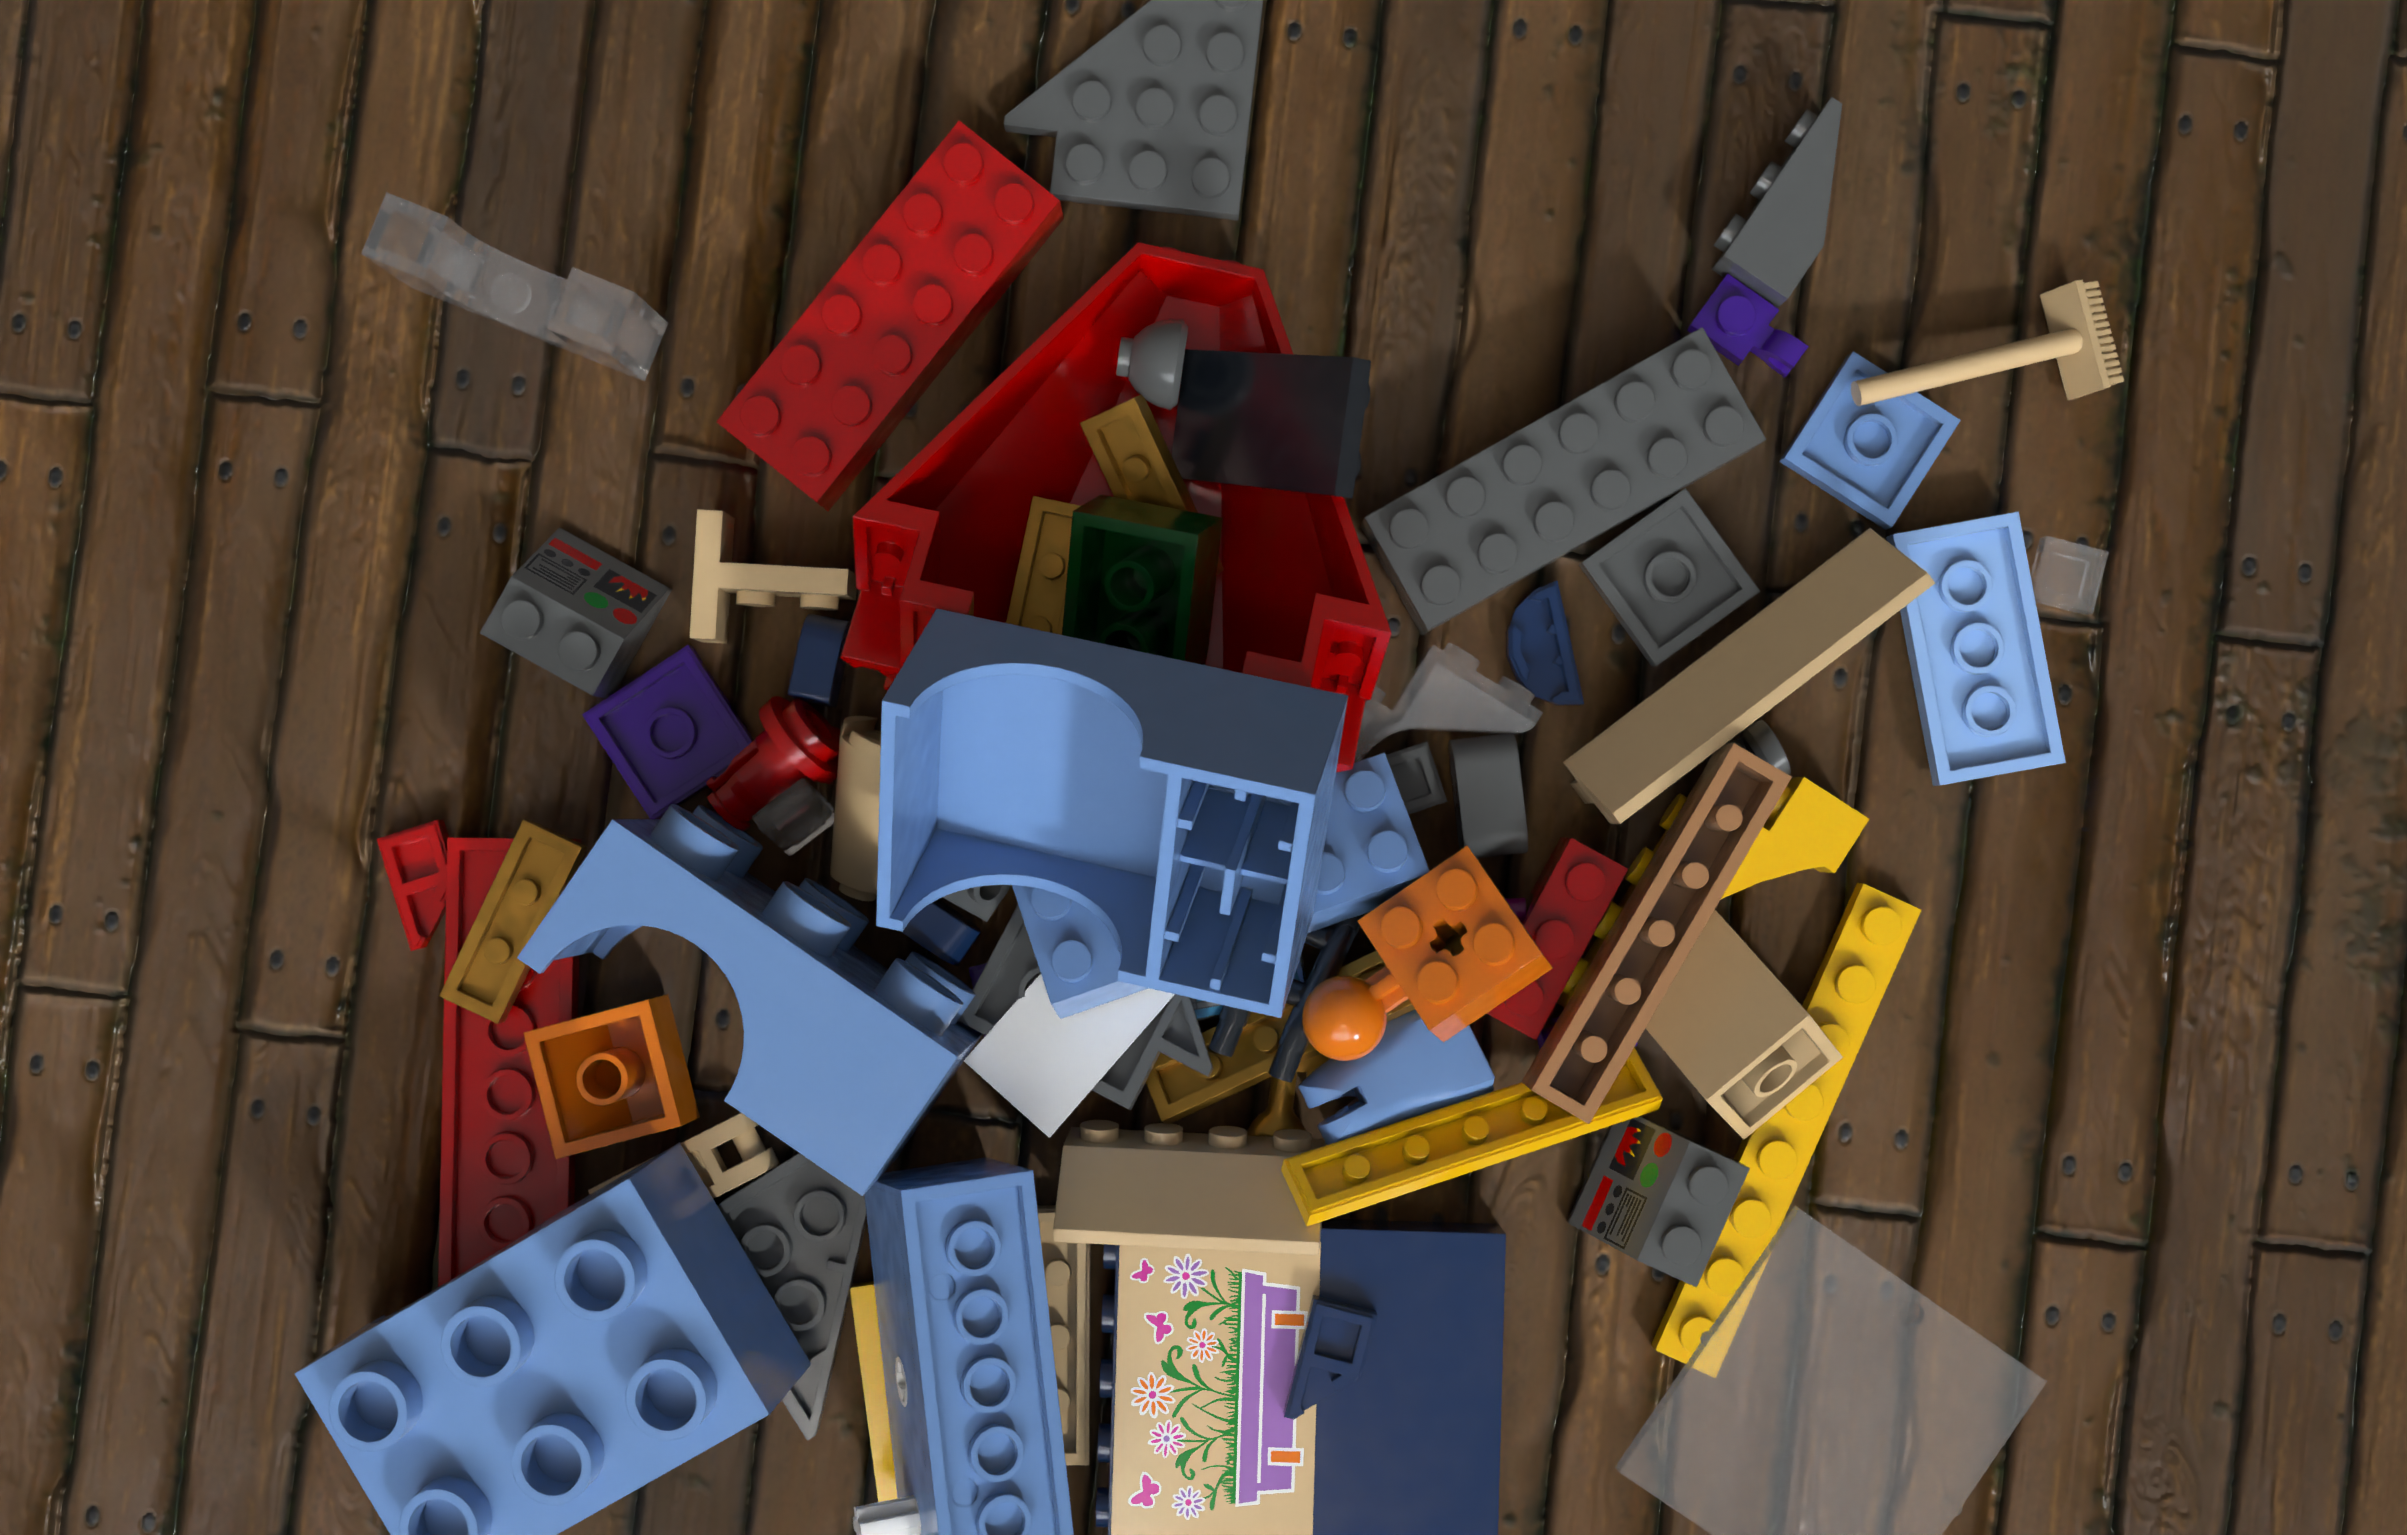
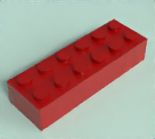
[716,120,1064,512]

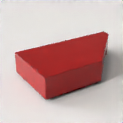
[377,820,449,951]

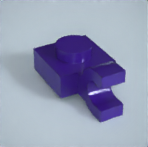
[1687,274,1809,378]

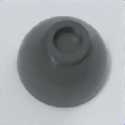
[1116,319,1188,410]

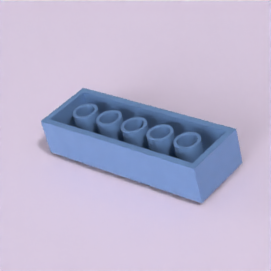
[1012,752,1429,1019]

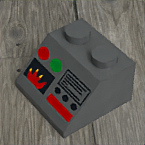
[480,527,672,698]
[1567,1116,1750,1287]

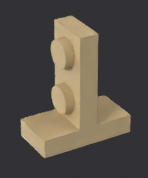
[690,509,857,644]

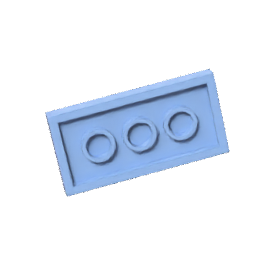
[1886,511,2066,786]

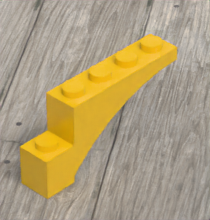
[1557,777,1869,1008]

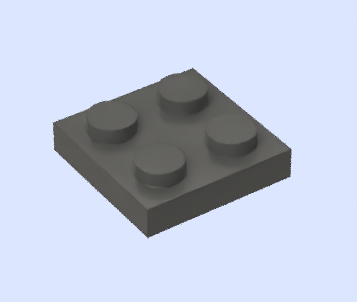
[1579,488,1760,667]

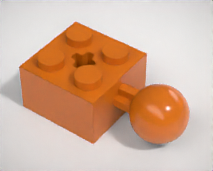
[1302,846,1553,1061]

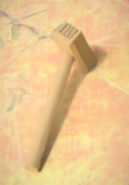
[1851,279,2124,406]

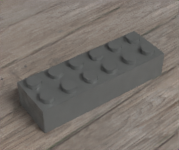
[1360,327,1766,636]

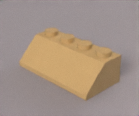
[1053,1120,1325,1255]

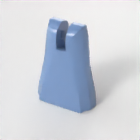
[1298,1010,1495,1145]

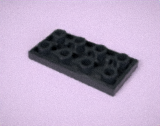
[1172,349,1371,498]

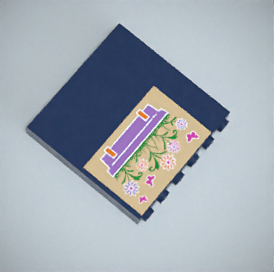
[1096,1219,1506,1535]

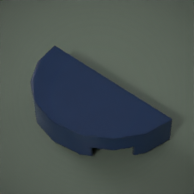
[1506,580,1584,706]

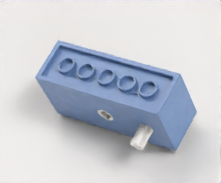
[853,1157,1074,1535]

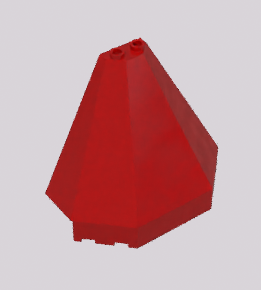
[841,242,1392,773]

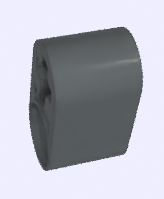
[1448,733,1528,859]

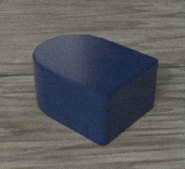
[788,613,851,708]
[900,899,981,966]

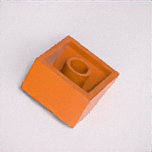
[524,994,700,1159]

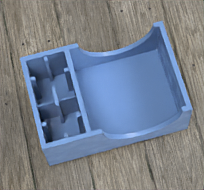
[876,609,1348,1018]
[517,804,982,1196]
[295,1142,811,1535]

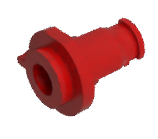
[706,696,840,831]

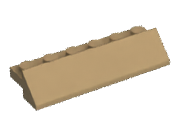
[1563,528,1935,824]

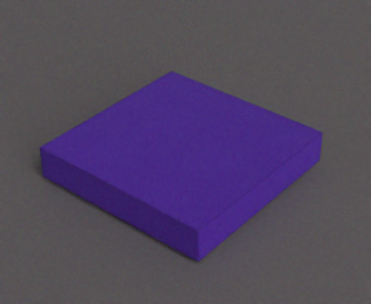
[582,645,754,819]

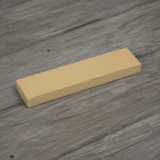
[1037,1205,1091,1465]

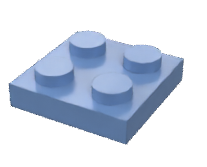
[1779,351,1961,530]

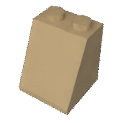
[1646,910,1843,1140]

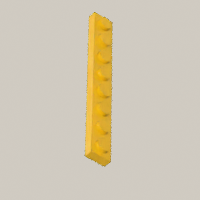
[1651,883,1921,1376]

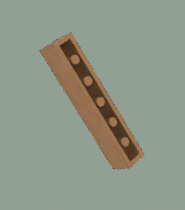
[1521,743,1792,1124]

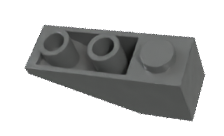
[1711,97,1842,308]

